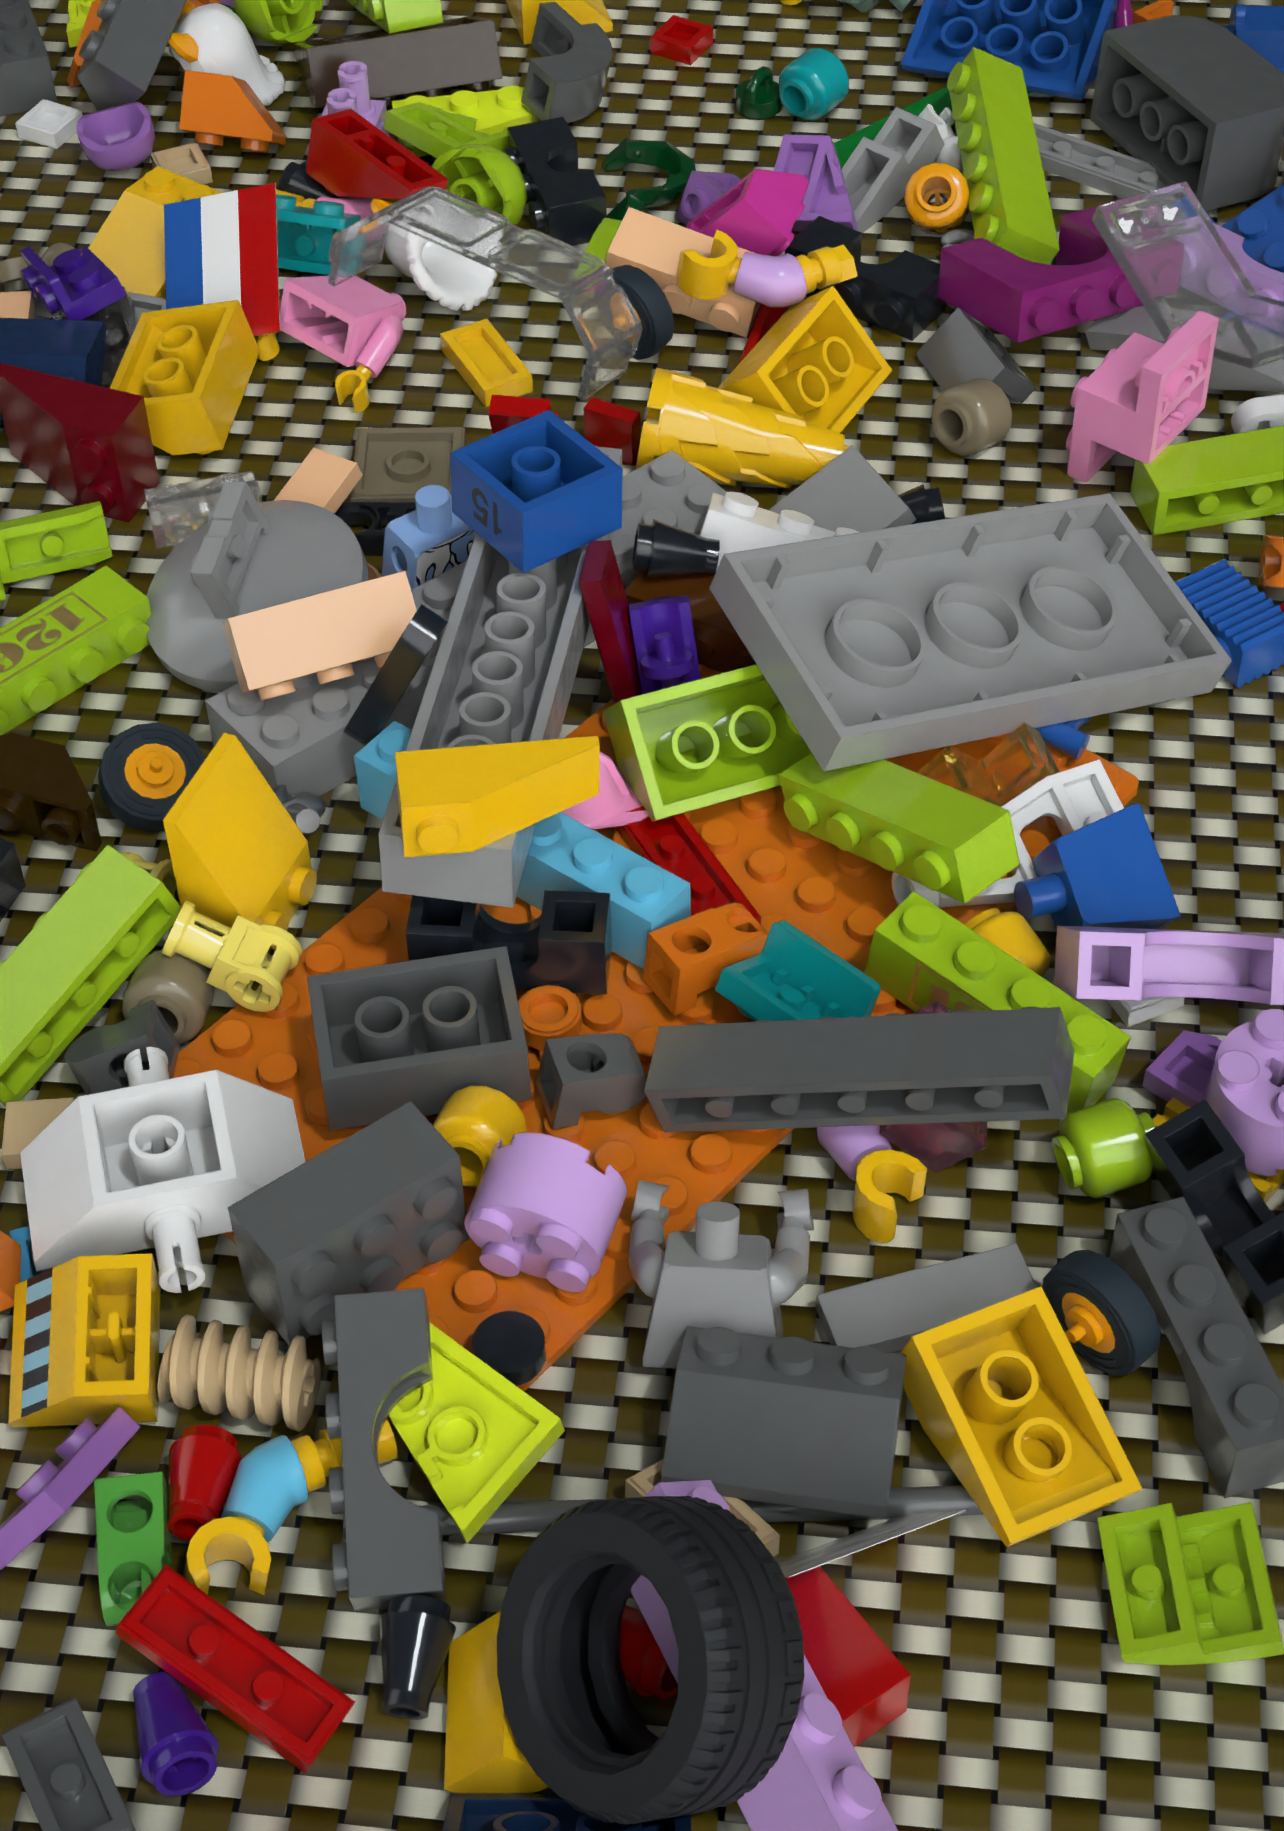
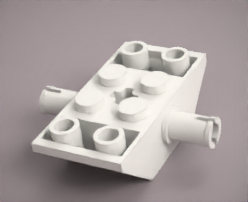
[20,1047,306,1293]

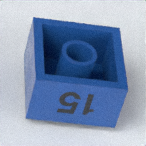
[450,410,623,573]

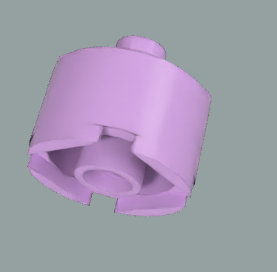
[1205,1009,1284,1176]
[464,1132,627,1293]

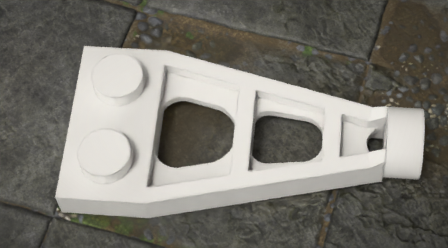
[892,759,1124,908]

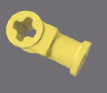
[161,901,302,1012]

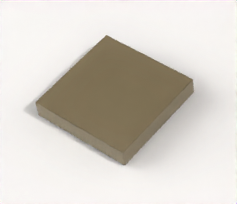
[350,427,466,503]

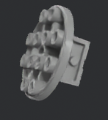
[146,482,368,692]

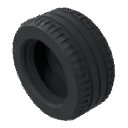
[497,1496,805,1824]

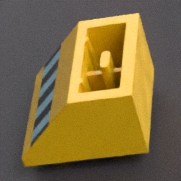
[8,1253,161,1428]

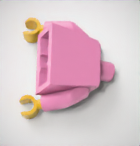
[254,274,406,413]

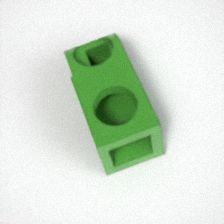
[94,1472,172,1626]

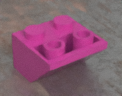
[686,169,810,256]

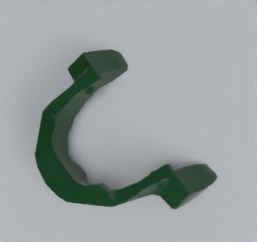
[602,137,696,220]

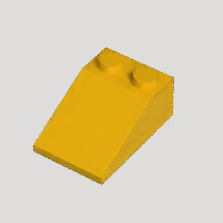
[88,166,223,299]
[163,733,317,954]
[900,1286,1143,1547]

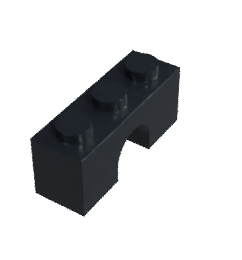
[502,117,607,250]
[785,216,946,341]
[406,890,612,994]
[1145,1099,1284,1334]

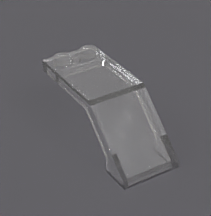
[1091,181,1284,369]

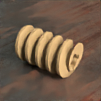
[157,1314,321,1432]

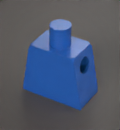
[1014,803,1181,932]

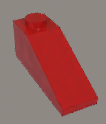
[306,109,448,199]

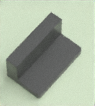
[917,307,1036,404]

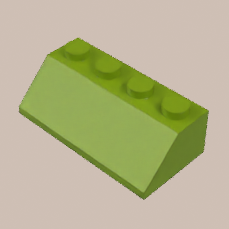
[602,664,812,822]

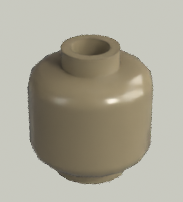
[931,378,1012,456]
[122,950,215,1044]

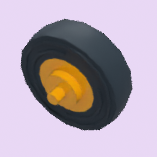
[590,265,674,360]
[98,723,206,832]
[1042,1250,1161,1376]

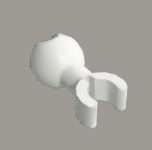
[918,104,963,174]

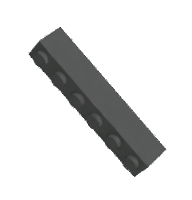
[644,1007,1074,1133]

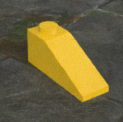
[395,736,600,858]

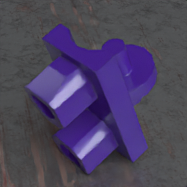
[629,595,701,694]

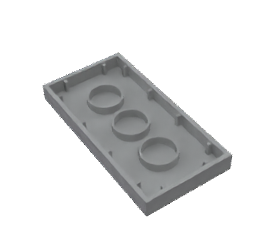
[709,493,1232,771]

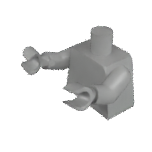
[628,1180,814,1369]

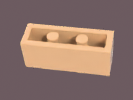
[604,207,761,338]
[222,571,417,701]

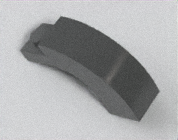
[521,2,613,123]

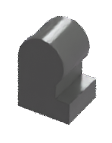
[65,1000,180,1095]
[536,1033,647,1129]

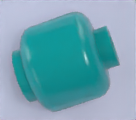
[779,48,849,121]

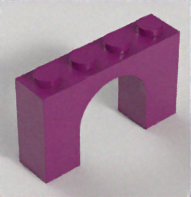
[937,206,1183,343]

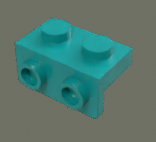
[276,194,361,276]
[715,920,881,1021]

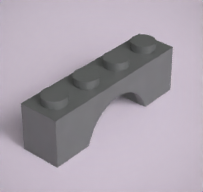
[1109,1197,1284,1498]
[322,1288,447,1611]

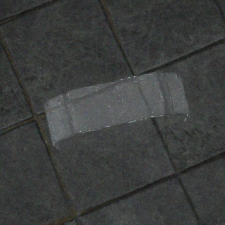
[328,187,643,401]

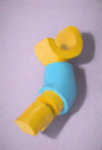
[184,1419,398,1595]

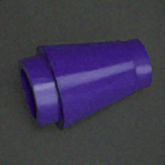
[133,1672,219,1796]

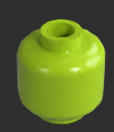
[1052,1098,1156,1199]

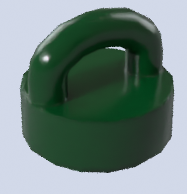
[736,66,783,120]

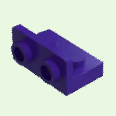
[20,246,126,321]

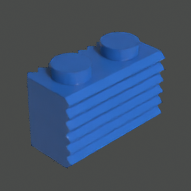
[1175,559,1284,688]

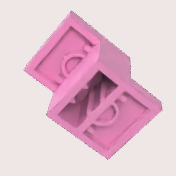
[1066,310,1219,483]

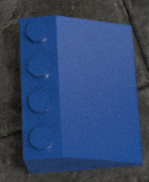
[901,0,1118,100]

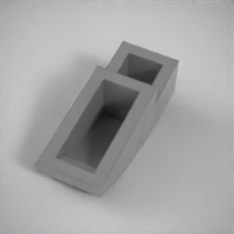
[841,107,945,233]

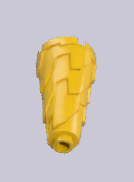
[636,368,850,488]

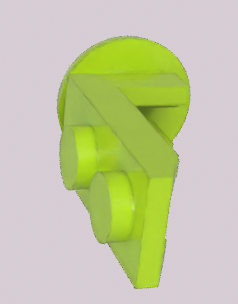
[0,501,113,601]

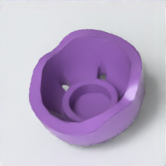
[77,102,155,171]

